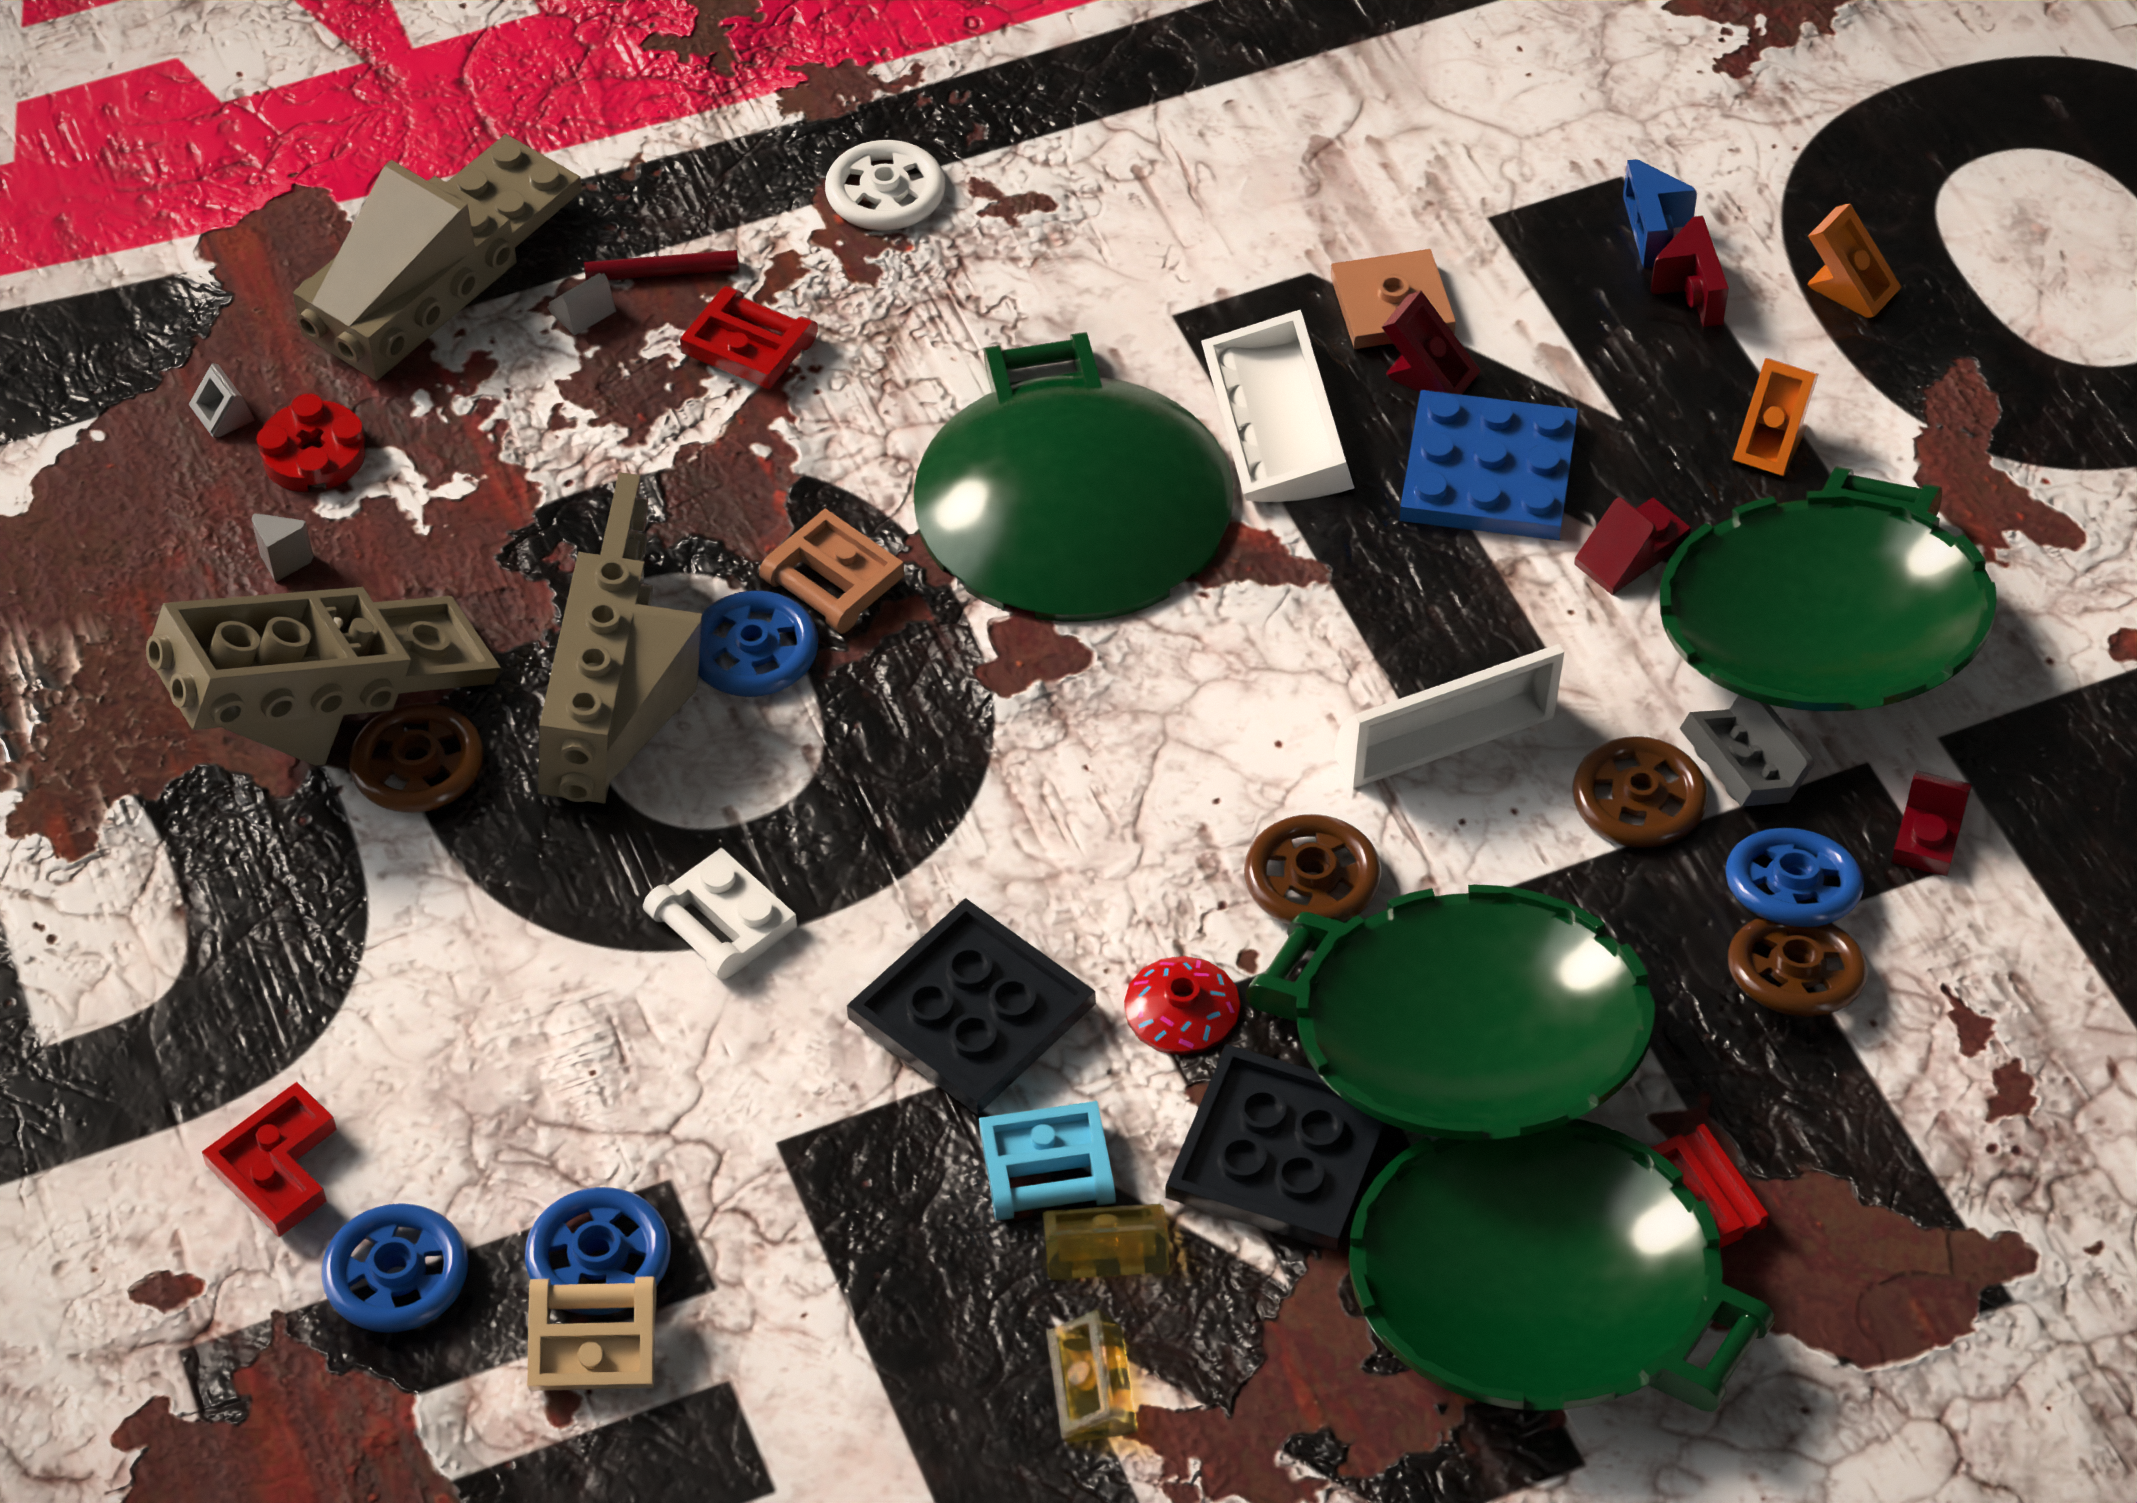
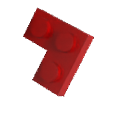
[202,1081,337,1237]

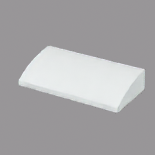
[1201,310,1354,502]
[1334,644,1565,789]

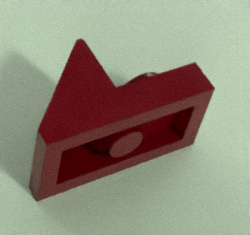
[1651,216,1729,327]
[1382,290,1481,395]
[1574,497,1691,595]
[1891,770,1972,877]

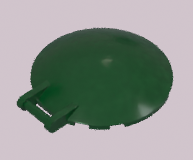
[914,332,1233,622]
[1660,466,1997,711]
[1245,884,1655,1140]
[1349,1118,1775,1412]

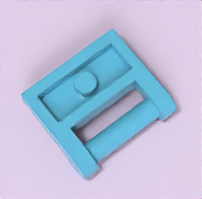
[979,1101,1116,1221]

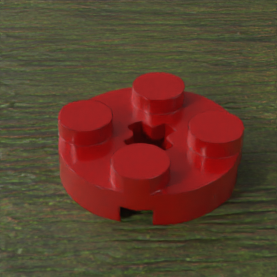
[256,393,366,492]

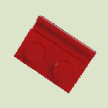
[1650,1124,1769,1248]

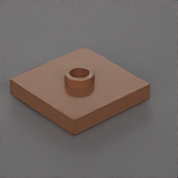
[1330,249,1456,349]

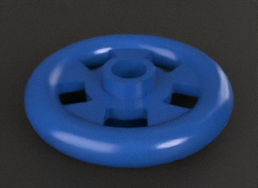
[698,591,819,697]
[1725,828,1864,927]
[525,1187,671,1316]
[321,1203,468,1333]

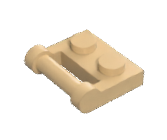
[527,1277,656,1391]

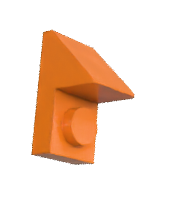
[1808,203,1902,318]
[1732,358,1819,476]

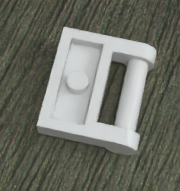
[643,847,797,980]

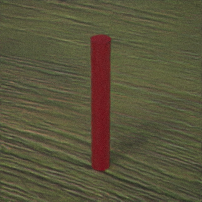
[584,250,739,281]

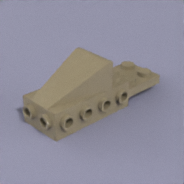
[293,134,582,381]
[538,472,702,803]
[146,587,501,766]

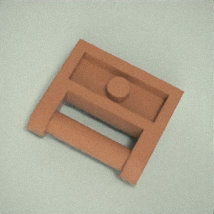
[759,508,905,634]

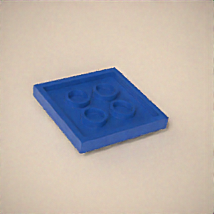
[1399,390,1578,541]

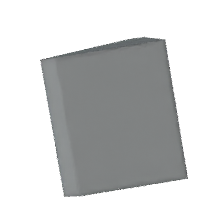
[547,273,616,336]
[189,363,255,437]
[251,513,314,583]

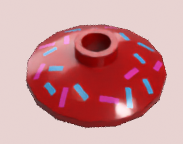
[1124,956,1241,1056]

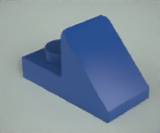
[1623,159,1697,268]

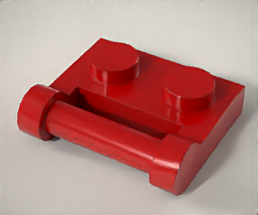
[680,286,818,390]

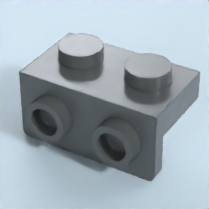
[1679,695,1814,807]

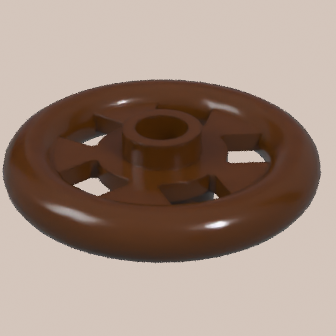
[349,703,484,813]
[1572,736,1708,848]
[1244,814,1381,925]
[1728,917,1868,1017]

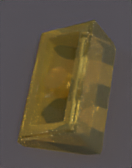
[1043,1203,1169,1280]
[1046,1309,1138,1443]

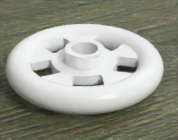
[825,140,945,231]

